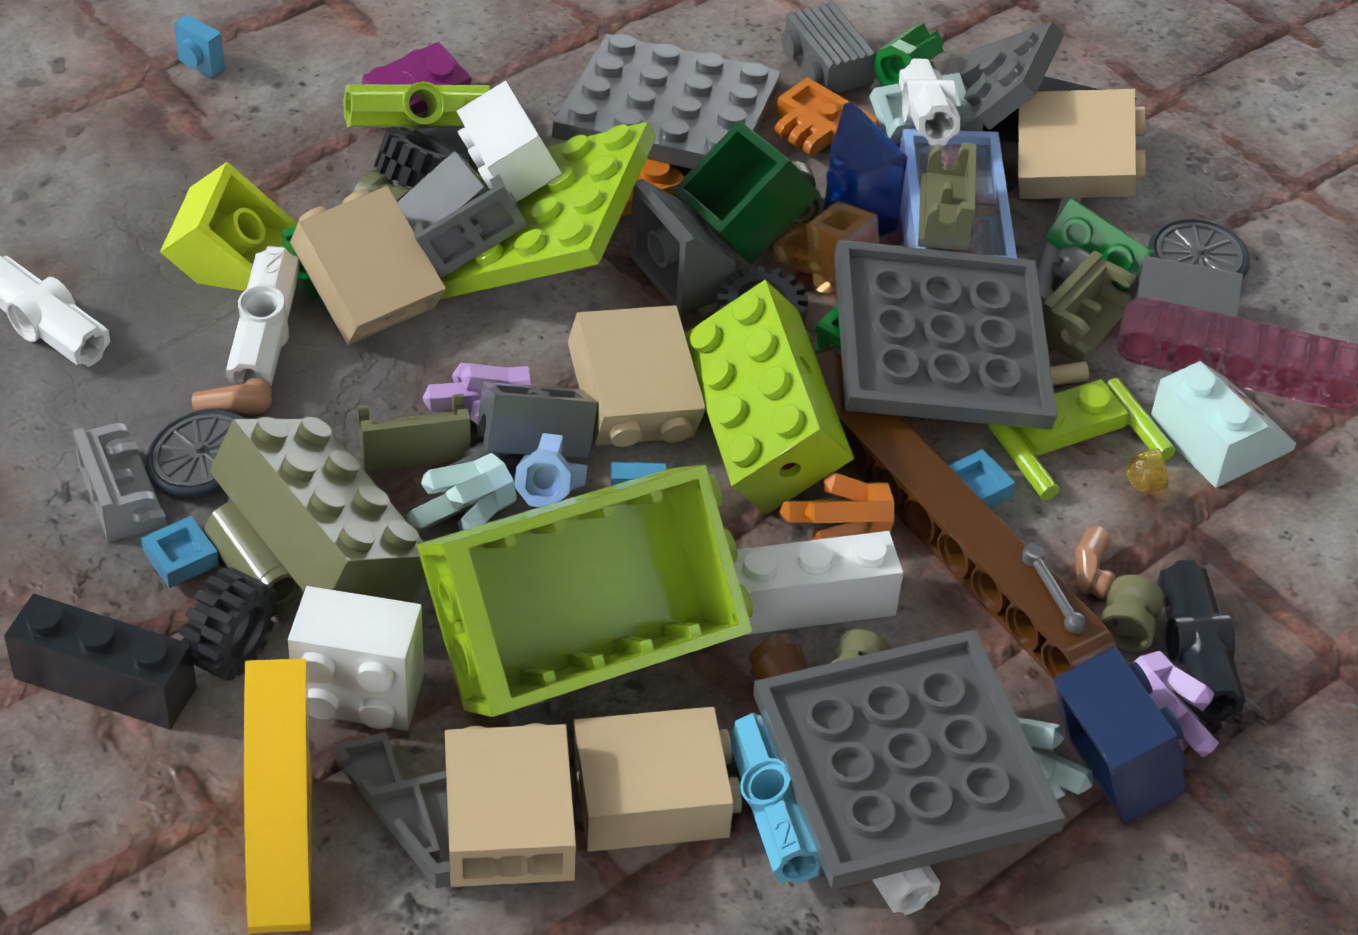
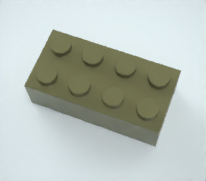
[209,417,425,603]

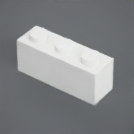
[457,81,562,202]
[733,531,903,635]

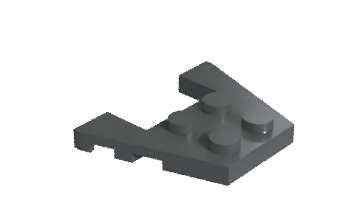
[960,21,1064,131]
[334,696,559,888]

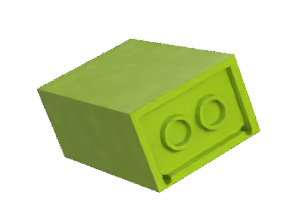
[416,464,753,717]

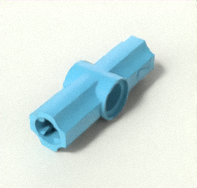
[729,713,822,884]

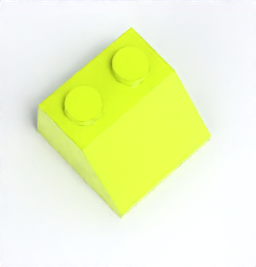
[160,162,298,291]

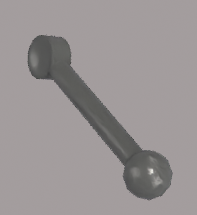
[1022,543,1086,634]

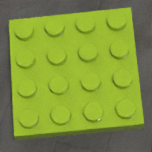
[433,121,657,300]

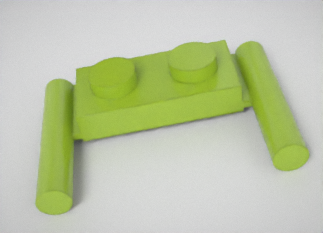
[988,378,1175,501]

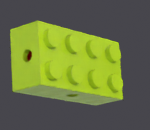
[685,280,854,515]

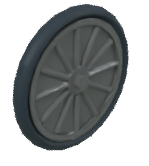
[1148,219,1250,278]
[146,409,244,497]

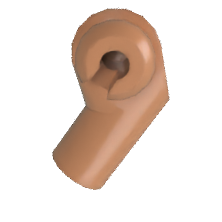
[192,378,273,416]
[1075,526,1115,600]

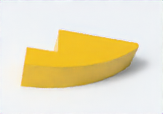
[244,658,312,934]

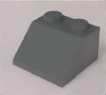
[630,179,736,315]

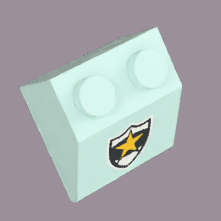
[1150,361,1296,488]

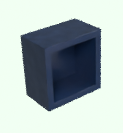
[1053,646,1188,825]

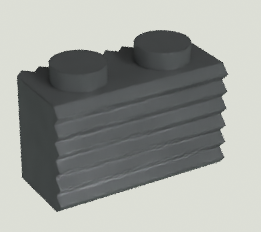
[781,0,877,94]

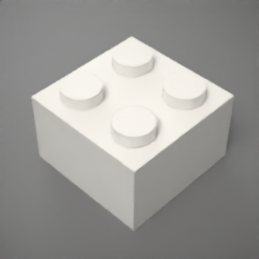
[288,586,424,731]

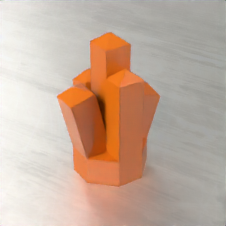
[780,472,894,540]

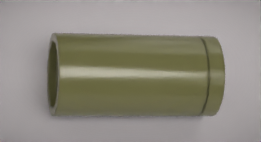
[204,501,304,614]

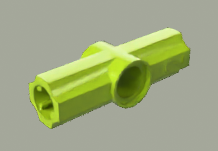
[343,81,490,131]

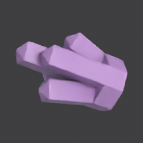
[423,363,531,424]
[1134,651,1219,757]

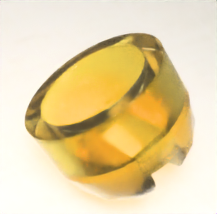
[1126,448,1168,492]

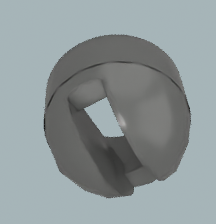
[1052,246,1091,283]

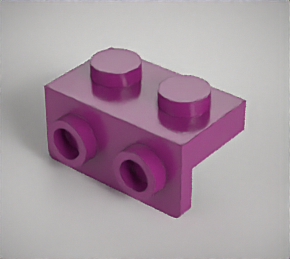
[362,41,472,115]

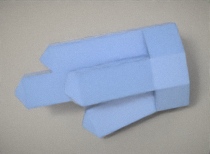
[514,433,587,507]

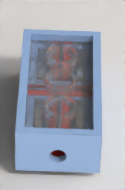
[897,129,1017,258]

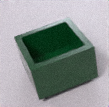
[672,120,820,265]

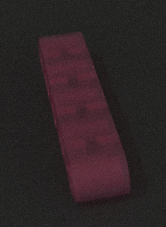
[1116,297,1358,410]

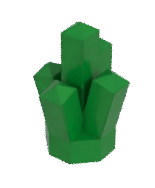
[873,22,944,86]

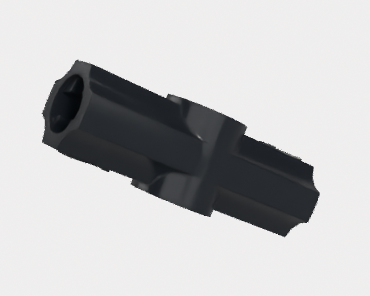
[1157,560,1245,721]

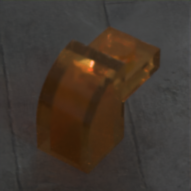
[773,201,879,293]

